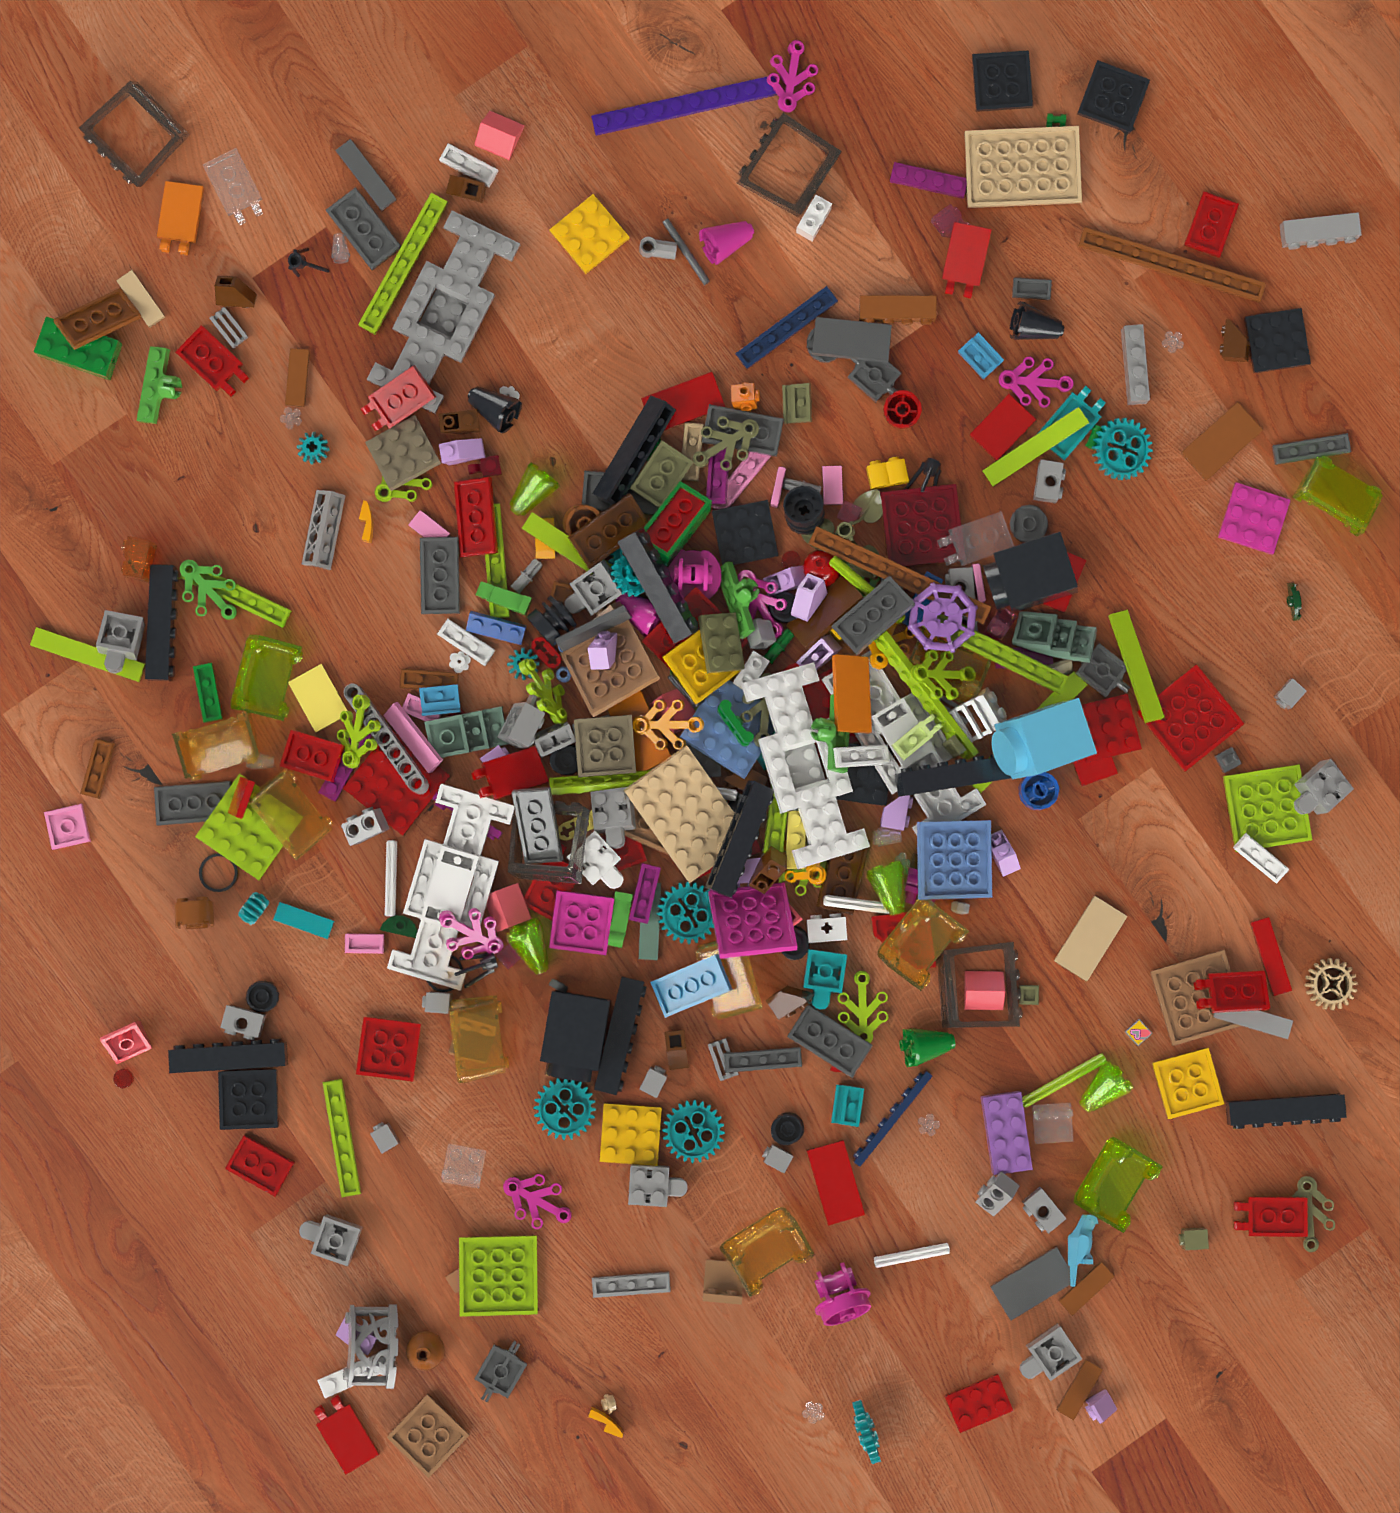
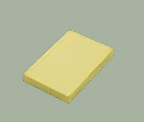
[288,664,348,733]

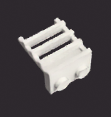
[948,687,1007,743]

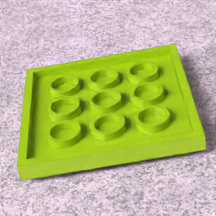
[1223,764,1312,852]
[195,773,303,880]
[459,1235,538,1316]

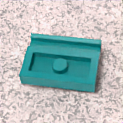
[831,1084,864,1127]

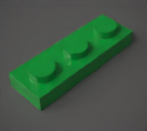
[193,663,223,723]

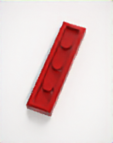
[1250,917,1292,996]

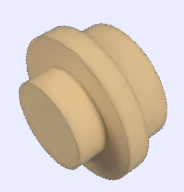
[601,1394,616,1414]

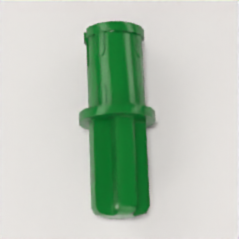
[763,629,794,665]

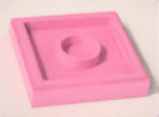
[44,804,91,850]

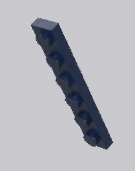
[735,286,838,370]
[853,1071,932,1167]

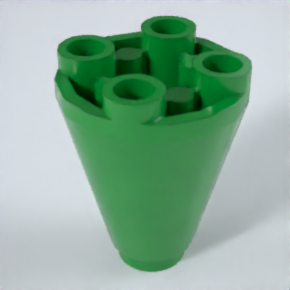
[899,1028,956,1067]

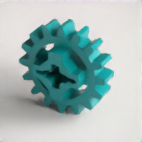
[610,555,644,597]

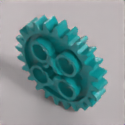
[1092,418,1153,480]
[656,882,714,944]
[533,1078,596,1140]
[662,1100,725,1163]
[852,1400,881,1464]

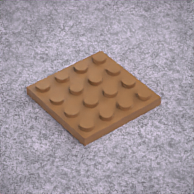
[561,620,660,717]
[1150,950,1241,1046]

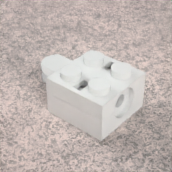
[567,831,623,889]

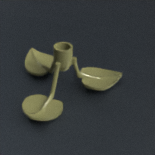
[801,489,883,579]

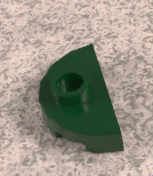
[1286,583,1302,621]
[380,915,418,938]

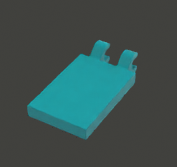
[1037,386,1106,461]

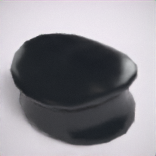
[768,592,797,623]
[550,744,578,775]
[782,926,810,960]
[246,981,279,1012]
[771,1112,804,1145]

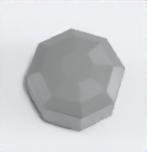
[950,901,970,914]

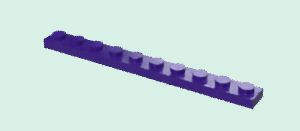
[591,76,777,136]

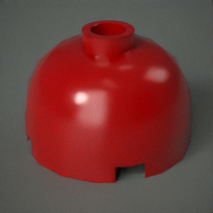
[883,390,922,429]
[803,550,840,588]

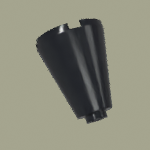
[1009,301,1065,340]
[468,386,522,434]

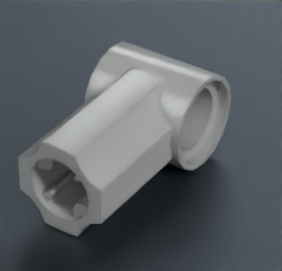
[639,237,677,260]

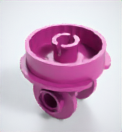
[667,550,721,599]
[814,1262,871,1326]

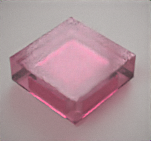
[837,500,862,526]
[496,943,523,970]

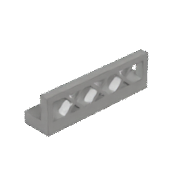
[302,490,345,570]

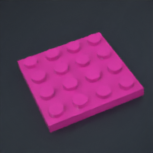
[708,883,797,959]

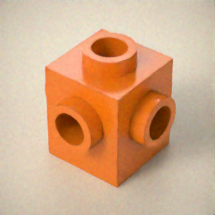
[731,382,760,411]

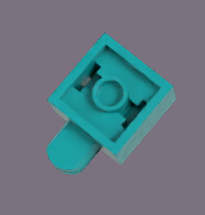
[803,949,847,1010]

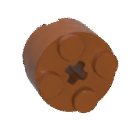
[563,504,600,536]
[174,897,214,929]

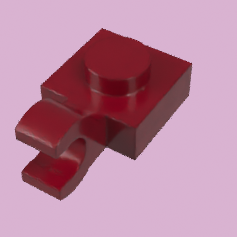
[467,455,502,477]

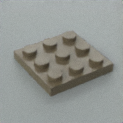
[365,415,441,491]
[574,715,636,777]

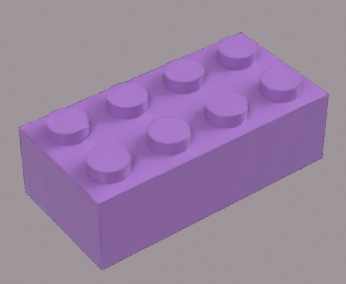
[980,1091,1033,1175]

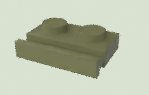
[782,383,812,424]

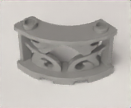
[343,1304,398,1389]

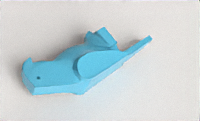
[1068,1214,1098,1287]

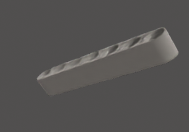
[344,684,429,794]

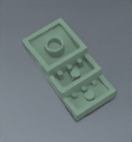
[1012,611,1097,663]
[424,706,508,758]

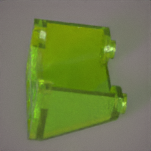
[1292,456,1383,537]
[231,635,303,721]
[1074,1137,1163,1233]

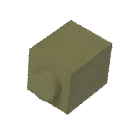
[1178,1227,1209,1250]

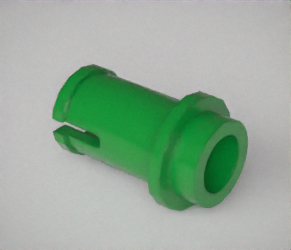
[1085,425,1103,451]

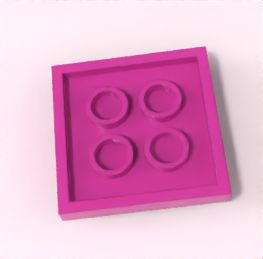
[1218,482,1290,555]
[549,890,614,955]

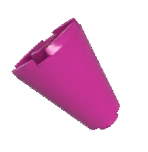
[699,221,754,265]
[615,592,661,638]

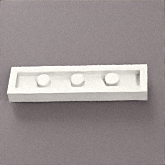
[317,1354,397,1398]

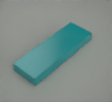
[273,902,335,939]

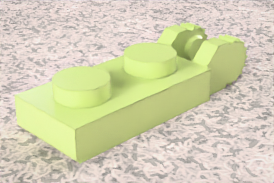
[891,714,943,761]

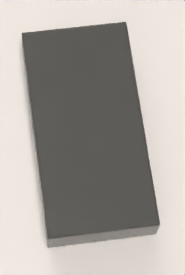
[1012,278,1052,300]

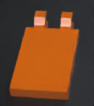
[157,181,204,256]

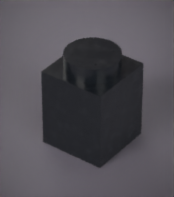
[983,532,1078,613]
[540,990,611,1082]

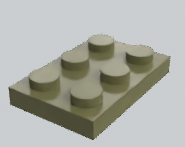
[630,441,693,508]
[698,612,745,673]

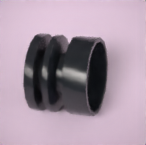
[783,486,825,535]
[526,595,577,647]

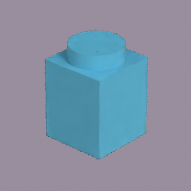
[992,698,1097,779]

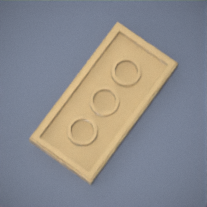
[1054,896,1128,981]

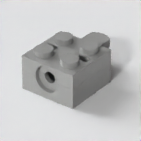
[565,560,622,615]
[96,610,145,673]
[497,695,545,748]
[1294,759,1354,815]
[591,787,636,849]
[628,1164,688,1207]
[299,1214,363,1266]
[1020,1323,1082,1381]

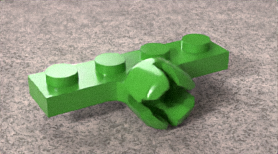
[136,346,183,424]
[720,562,760,639]
[810,694,849,773]

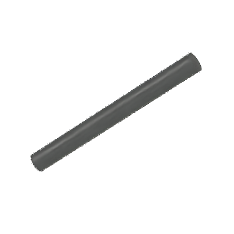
[662,218,710,285]

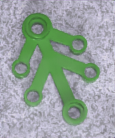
[180,560,237,620]

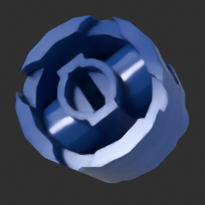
[1018,772,1059,810]

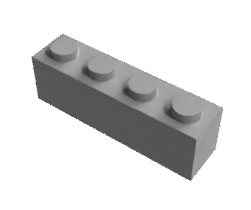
[1279,212,1362,250]
[1121,324,1150,405]

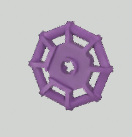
[907,582,978,653]

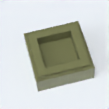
[942,735,966,758]
[1019,985,1039,1005]

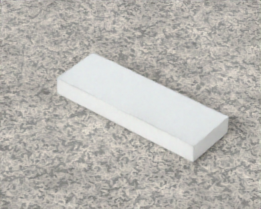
[439,143,498,188]
[437,619,496,666]
[833,744,890,768]
[1233,833,1289,884]

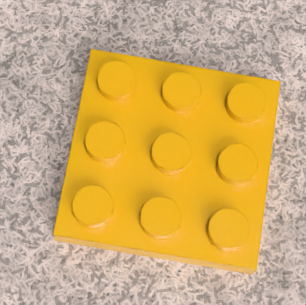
[549,194,630,274]
[662,630,740,704]
[1152,1048,1224,1119]
[600,1103,662,1166]

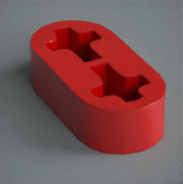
[531,637,562,669]

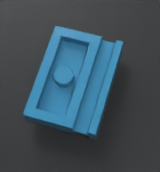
[958,332,1004,380]
[419,684,461,716]

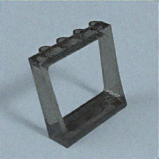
[79,81,190,187]
[737,112,842,217]
[508,801,590,884]
[937,942,1023,1028]

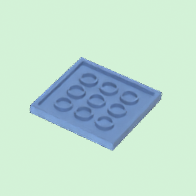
[679,680,775,779]
[917,820,992,900]

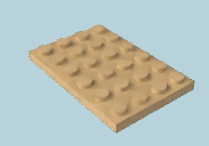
[964,126,1082,208]
[624,745,734,883]

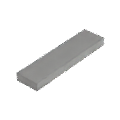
[1213,1011,1293,1039]
[592,1272,671,1298]

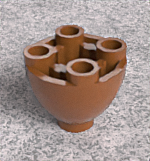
[406,1331,445,1371]

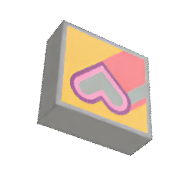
[1124,1019,1152,1046]

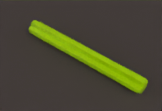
[829,556,906,624]
[1022,1053,1107,1108]

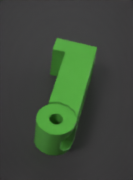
[475,582,532,616]
[608,891,633,948]

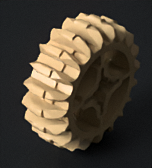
[1305,958,1358,1010]

